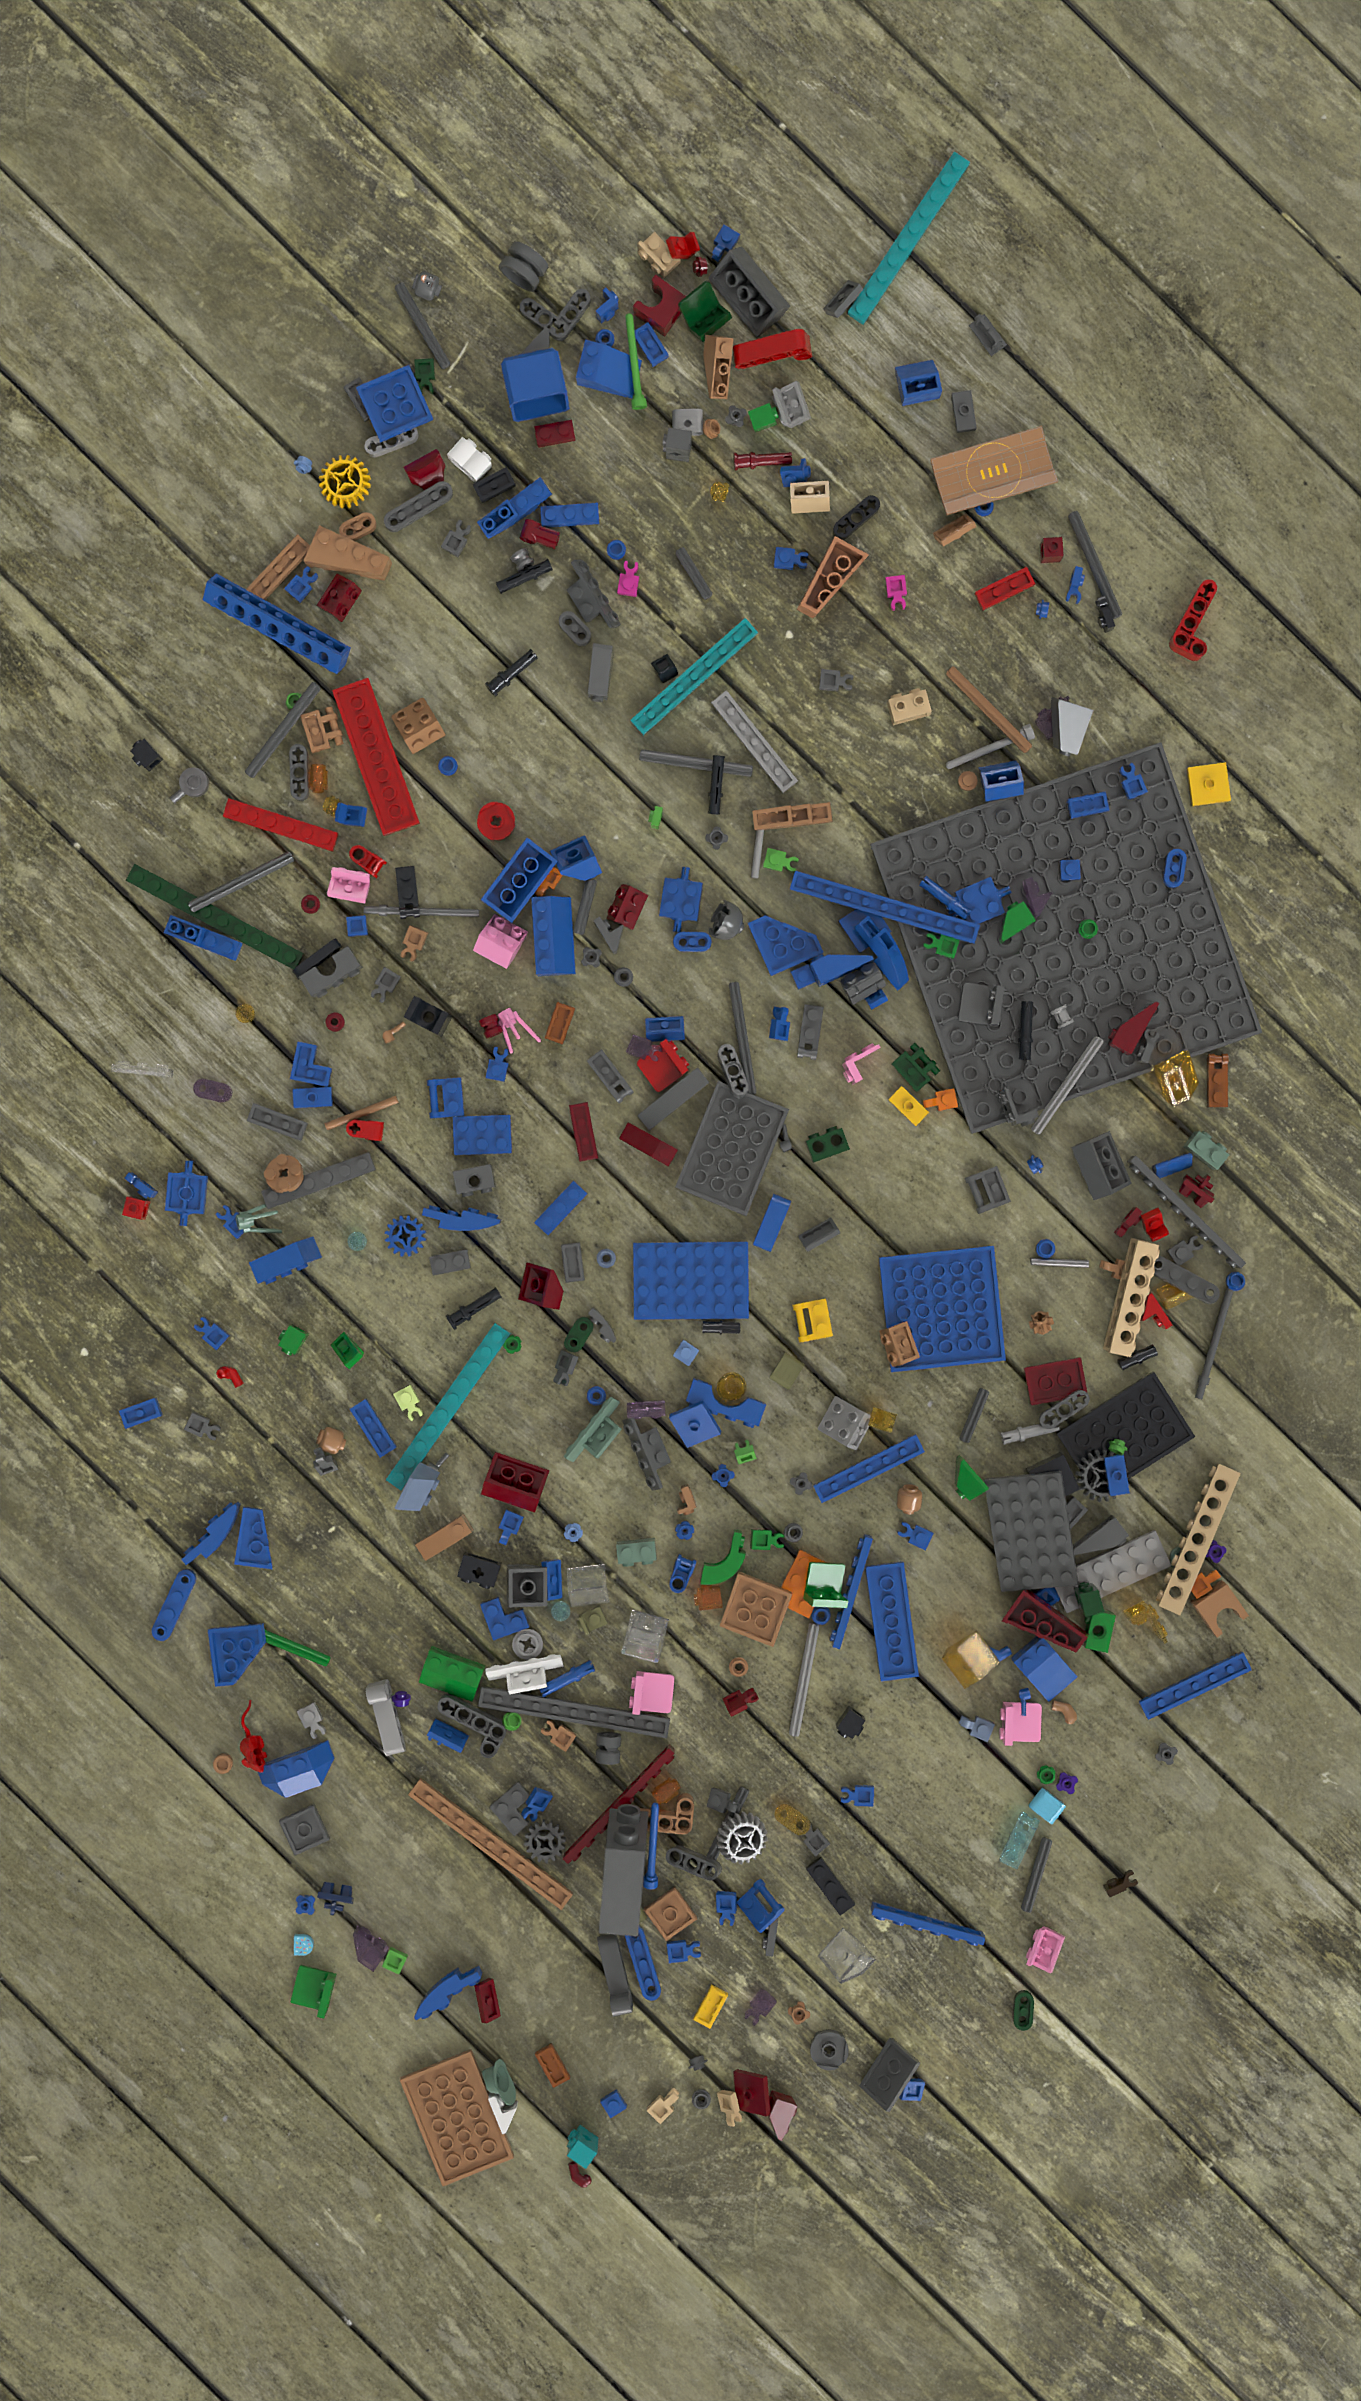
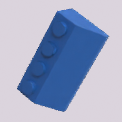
[480,838,558,923]
[531,896,576,976]

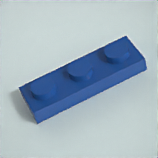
[540,503,599,528]
[534,1181,587,1235]
[350,1398,397,1457]

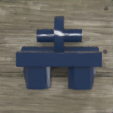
[317,1882,354,1916]

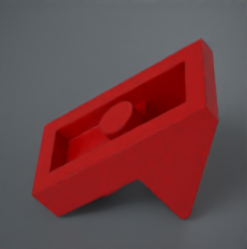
[1140,1292,1173,1329]

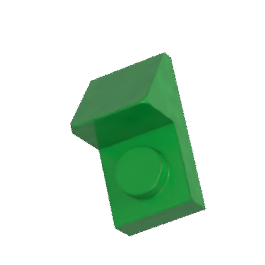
[331,1332,364,1369]

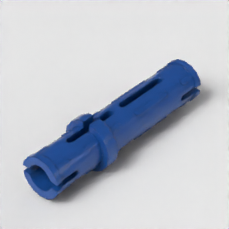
[919,876,972,920]
[540,1660,595,1697]

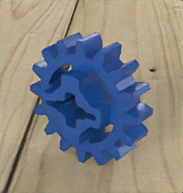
[385,1215,427,1257]

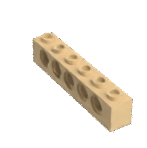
[1103,1238,1159,1357]

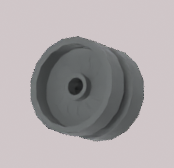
[499,241,549,292]

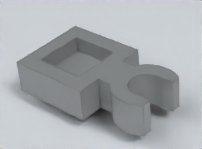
[297,1702,326,1739]

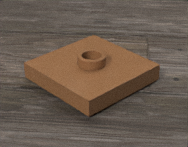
[644,1886,697,1941]

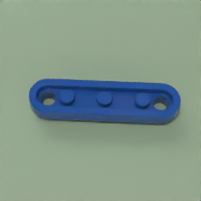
[152,1569,197,1641]
[625,1925,661,2001]

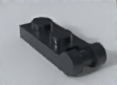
[395,866,420,920]

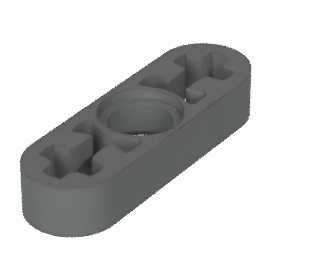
[289,744,309,801]
[717,1044,749,1098]
[1039,1390,1090,1429]

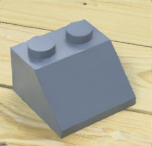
[394,1462,440,1511]

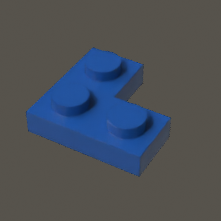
[290,1042,332,1087]
[480,1597,530,1640]

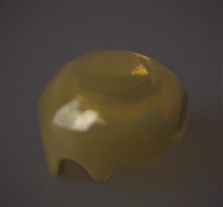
[716,1372,747,1402]

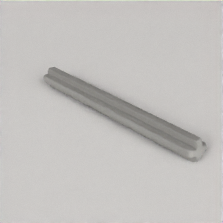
[1031,1036,1104,1135]
[789,1623,819,1737]

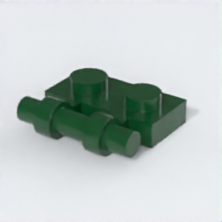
[891,1043,941,1093]

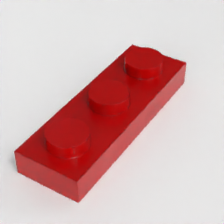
[974,567,1035,611]

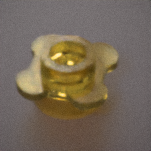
[710,481,729,502]
[323,796,339,817]

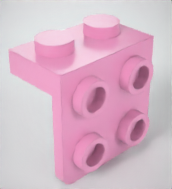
[842,1043,881,1085]
[629,1671,674,1715]
[999,1702,1042,1746]

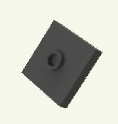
[279,1804,330,1856]

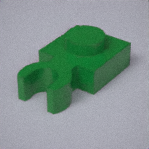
[923,934,960,959]
[750,1529,784,1550]

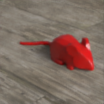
[240,1700,267,1773]

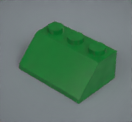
[419,1646,486,1702]

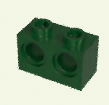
[805,1126,850,1163]
[1074,1581,1104,1617]

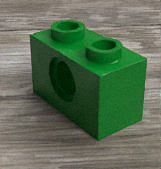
[1083,1610,1116,1653]

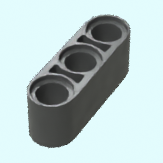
[666,1845,722,1881]

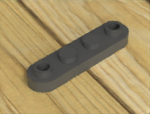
[384,481,453,532]
[1154,1256,1220,1304]

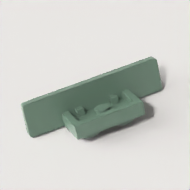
[564,1397,622,1462]

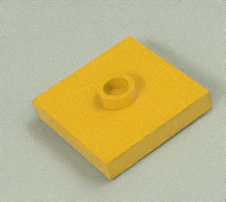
[1187,762,1231,807]

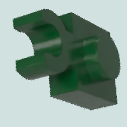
[414,358,435,394]

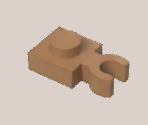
[401,925,429,962]
[541,1719,577,1752]

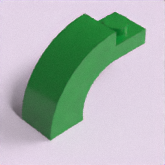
[700,1529,746,1585]

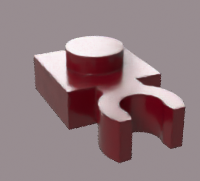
[1114,1207,1142,1237]

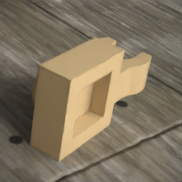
[647,2088,679,2124]
[717,2090,742,2127]

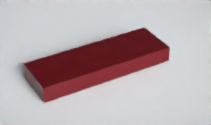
[569,1102,598,1162]

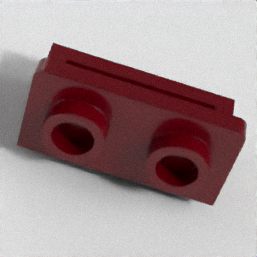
[607,884,648,930]

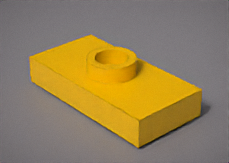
[888,1086,929,1126]
[693,1984,728,2029]

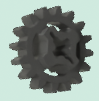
[524,1819,566,1863]

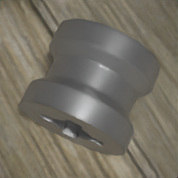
[510,548,534,572]

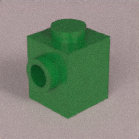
[748,403,779,433]
[278,1324,309,1356]

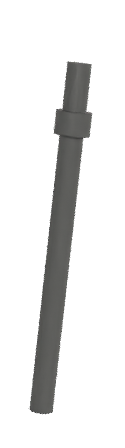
[364,905,479,917]
[1195,1287,1233,1400]

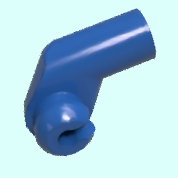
[982,1646,1012,1663]

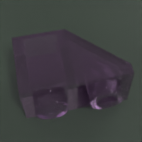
[353,1925,389,1972]

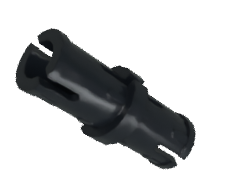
[1117,1344,1158,1371]

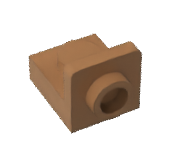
[677,1484,697,1516]

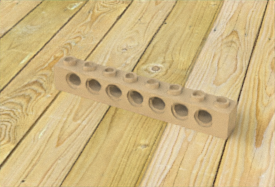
[1156,1464,1241,1616]

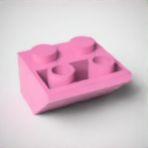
[473,914,528,969]

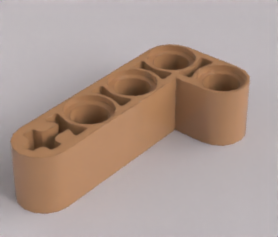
[640,1793,694,1834]

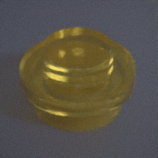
[235,1004,255,1023]

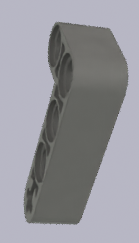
[437,1693,507,1758]
[597,1934,633,2017]

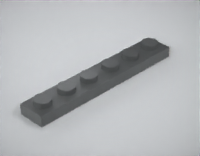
[261,1152,376,1209]

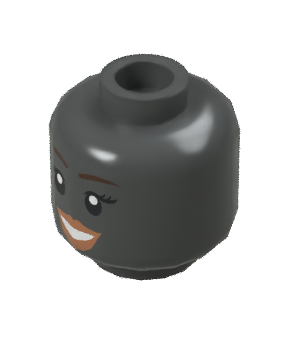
[412,271,442,301]

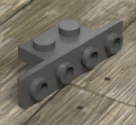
[567,559,621,628]
[622,1417,671,1491]

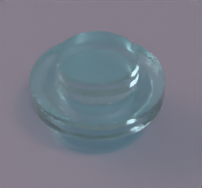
[347,1232,367,1251]
[551,1602,570,1621]

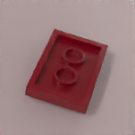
[1023,1357,1088,1406]

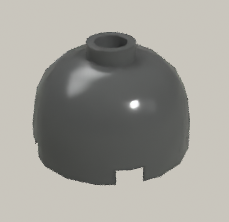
[709,900,744,940]

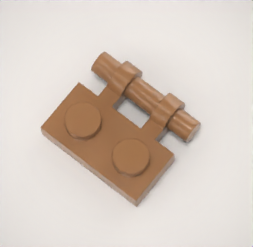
[301,706,343,753]

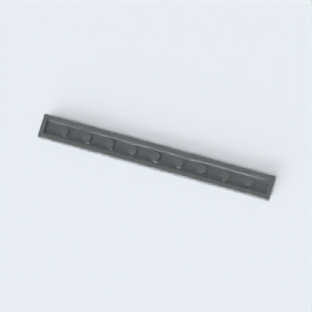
[478,1686,670,1738]

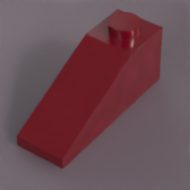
[1108,1001,1160,1055]
[619,1122,678,1167]

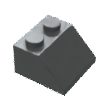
[507,1564,547,1607]

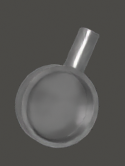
[170,767,209,804]

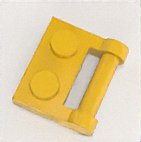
[792,1298,833,1343]

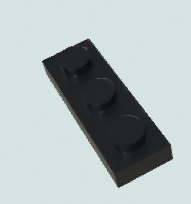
[806,1857,856,1916]

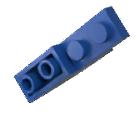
[477,477,552,539]
[164,915,243,961]
[854,916,909,991]
[422,1205,501,1231]
[181,1502,241,1565]
[414,1966,482,2020]

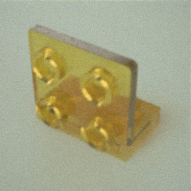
[1123,1601,1168,1644]

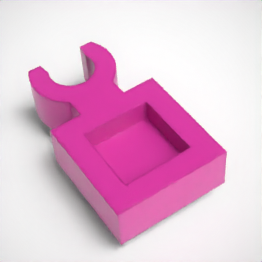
[617,561,639,597]
[885,575,907,611]

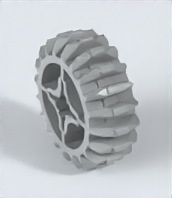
[716,1811,768,1865]

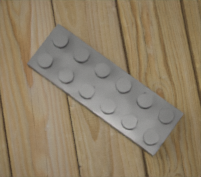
[1055,1530,1171,1613]

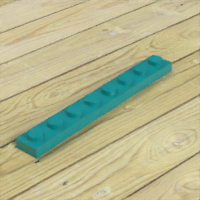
[630,618,758,736]

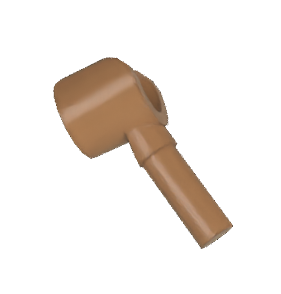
[383,1022,406,1043]

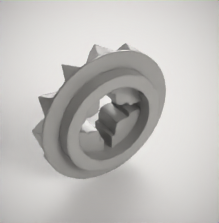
[512,1628,543,1660]

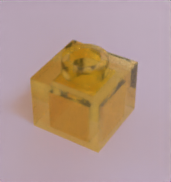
[868,1407,897,1433]

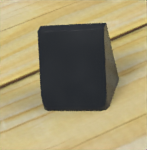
[651,654,679,683]

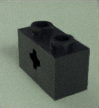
[457,1552,502,1589]

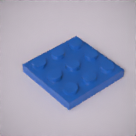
[356,365,433,443]

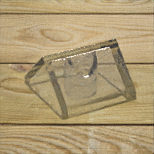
[567,1564,609,1607]

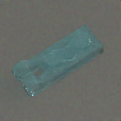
[999,1812,1040,1869]

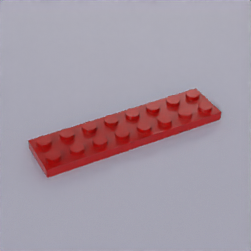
[332,678,420,836]

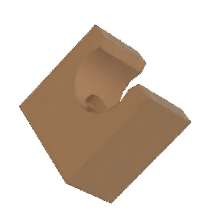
[1190,1580,1249,1637]

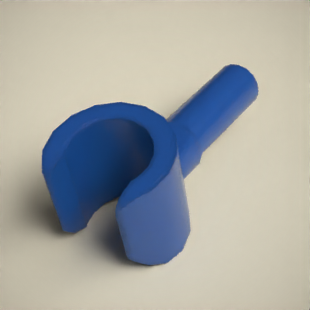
[1019,1688,1031,1716]

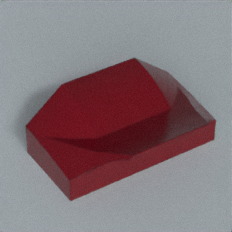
[403,449,446,491]

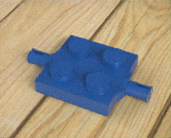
[659,867,703,933]
[948,877,1011,924]
[165,1161,208,1226]

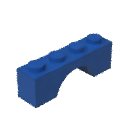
[686,1378,766,1428]

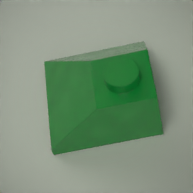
[955,1455,989,1501]

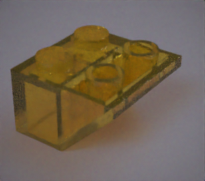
[1153,1050,1199,1107]

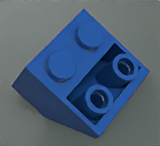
[895,360,942,406]
[978,761,1024,802]

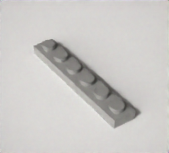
[711,690,798,794]

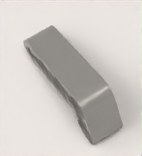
[366,1679,406,1756]

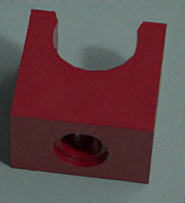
[633,274,686,337]

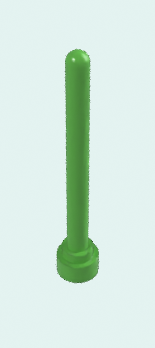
[625,313,647,410]

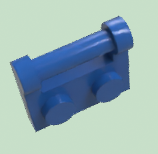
[427,1077,465,1119]
[737,1879,785,1933]

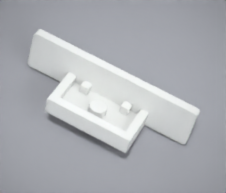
[485,1654,564,1694]

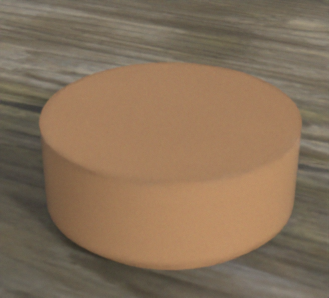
[213,1753,233,1774]

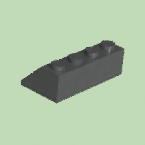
[708,247,790,338]

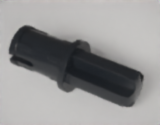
[702,1320,740,1335]

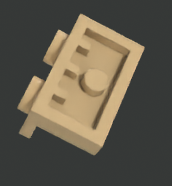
[637,232,681,278]

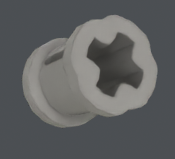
[1050,1004,1074,1029]

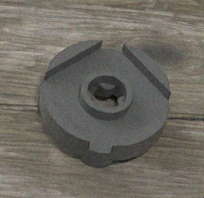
[810,2029,849,2070]

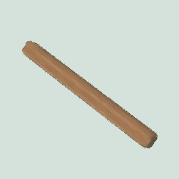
[946,667,1032,753]

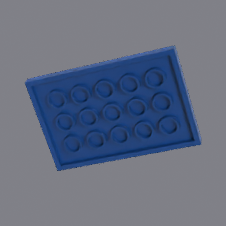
[633,1242,749,1320]

